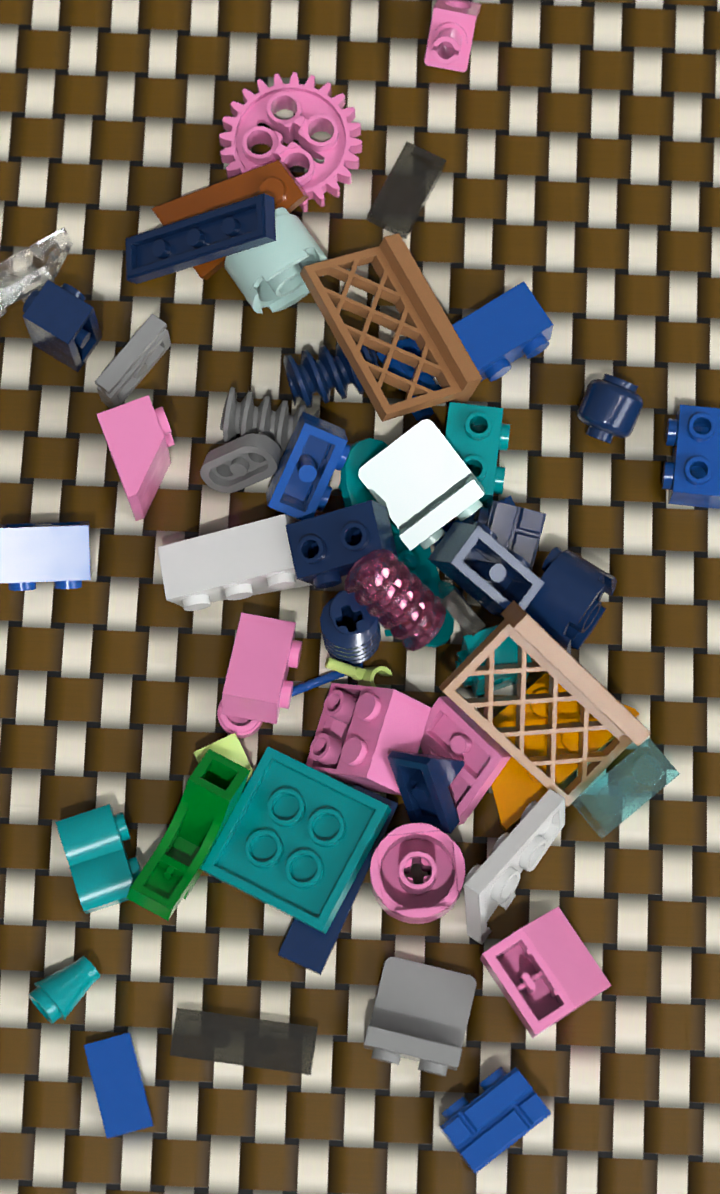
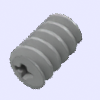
[220,387,319,458]

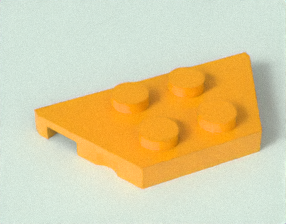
[490,673,639,832]

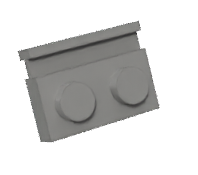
[95,313,171,409]

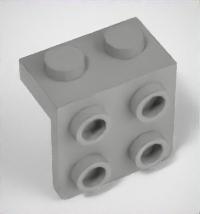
[364,957,477,1076]

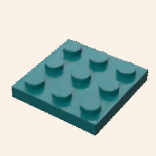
[201,746,392,935]

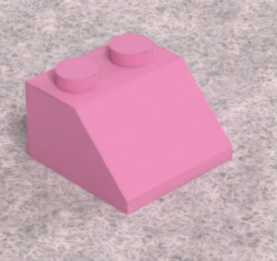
[96,395,175,521]

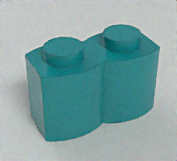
[56,804,142,914]

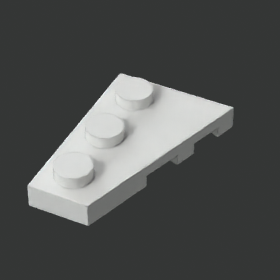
[463,789,565,944]

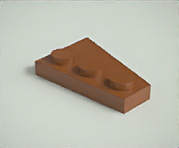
[151,160,309,280]

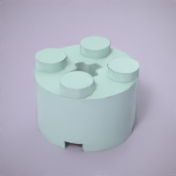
[224,207,328,314]

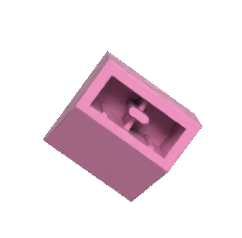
[306,683,431,795]
[480,906,612,1038]

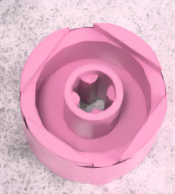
[370,823,465,924]

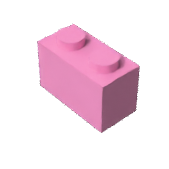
[222,613,302,724]

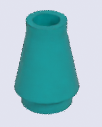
[28,956,101,1024]

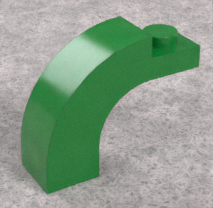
[126,749,250,921]

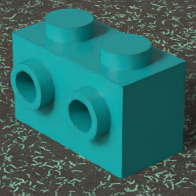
[445,402,511,507]

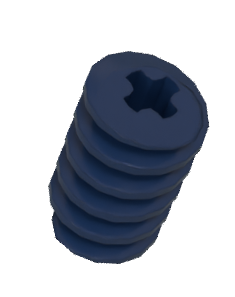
[283,341,382,408]
[320,590,381,665]

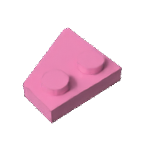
[420,696,512,825]

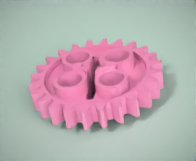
[219,72,362,213]

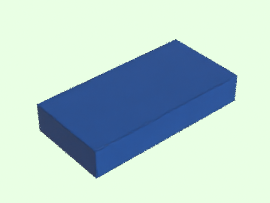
[84,1032,154,1139]

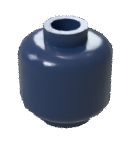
[577,374,643,444]

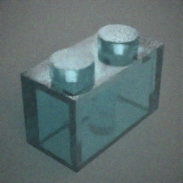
[572,738,679,839]

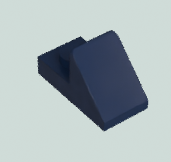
[388,750,465,834]

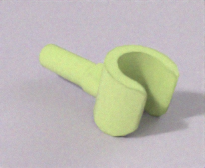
[325,657,392,687]

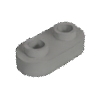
[200,433,282,493]

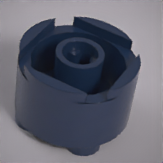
[525,546,617,654]

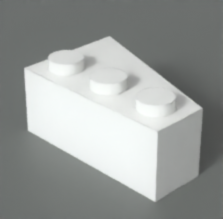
[157,514,312,611]

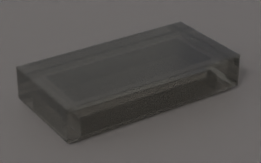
[367,142,446,239]

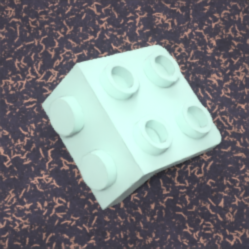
[358,419,485,551]

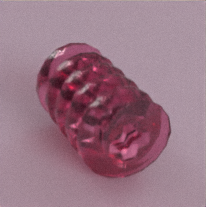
[345,549,446,651]

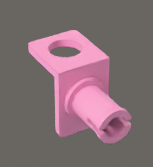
[424,0,481,72]

